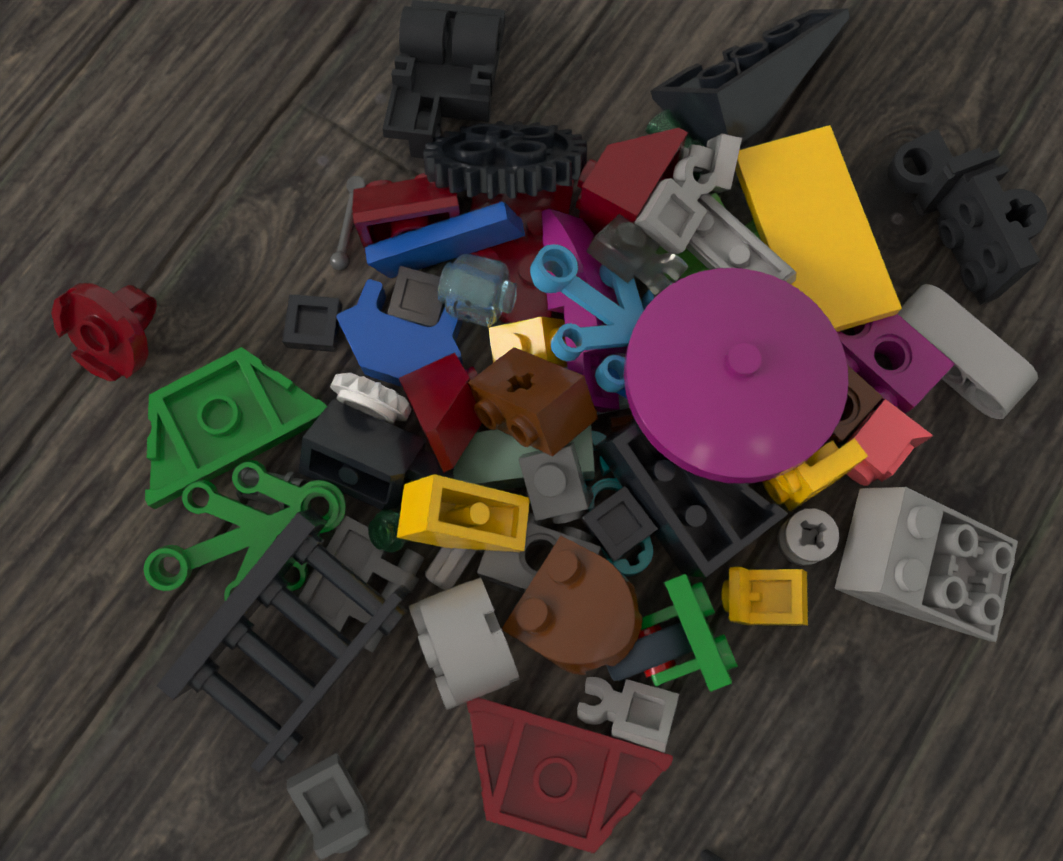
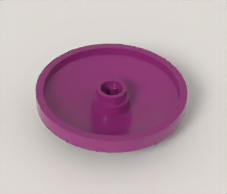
[624,268,848,484]

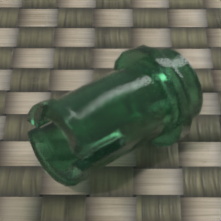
[368,510,410,552]

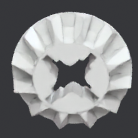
[330,372,412,424]

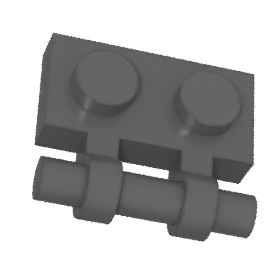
[298,515,425,653]

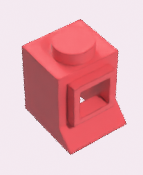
[843,399,933,486]

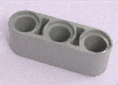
[897,284,1038,419]

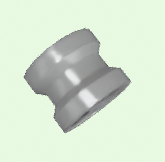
[777,508,839,566]

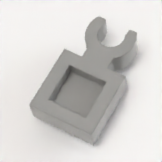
[634,155,718,255]
[577,677,679,753]

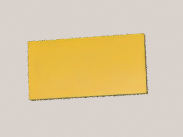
[735,125,902,332]

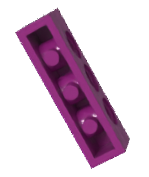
[837,314,955,414]

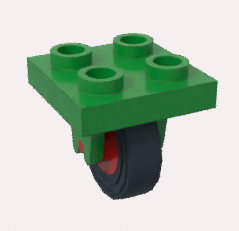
[606,574,738,692]

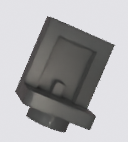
[518,442,594,524]
[287,753,370,860]

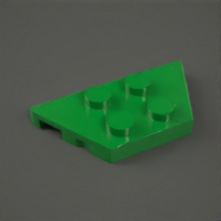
[145,347,327,509]

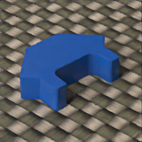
[336,279,463,387]

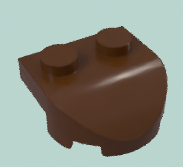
[502,536,642,675]

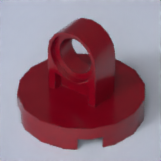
[51,283,157,381]

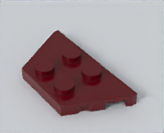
[456,180,575,324]
[467,697,673,853]

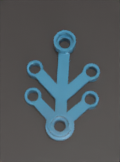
[530,244,670,393]

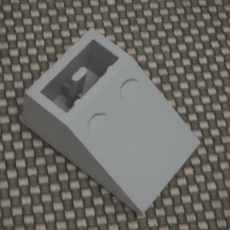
[835,487,1018,642]

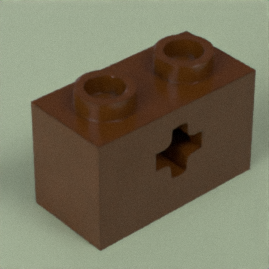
[468,347,598,457]

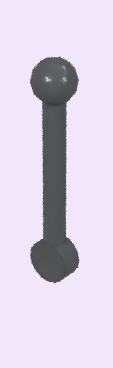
[330,176,366,271]

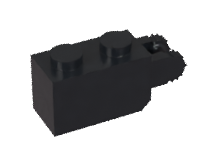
[298,399,454,511]

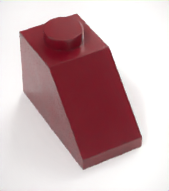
[399,352,482,472]

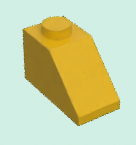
[397,474,530,552]

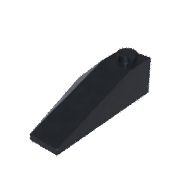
[650,8,850,149]

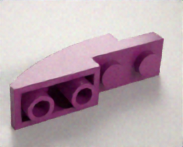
[542,209,628,413]

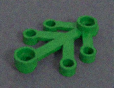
[144,460,346,601]

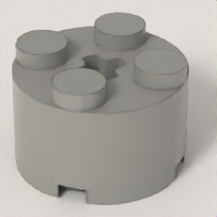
[409,578,519,710]

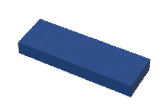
[365,202,525,278]

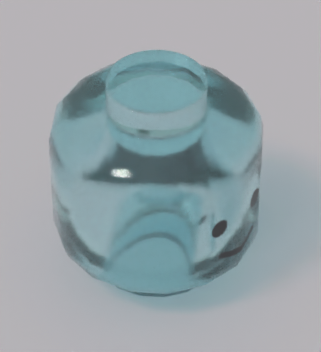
[438,254,517,326]

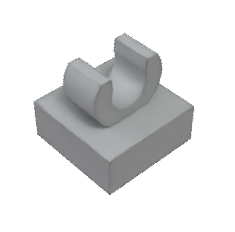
[681,133,742,194]

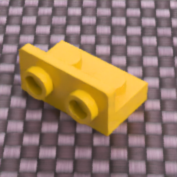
[762,438,868,512]

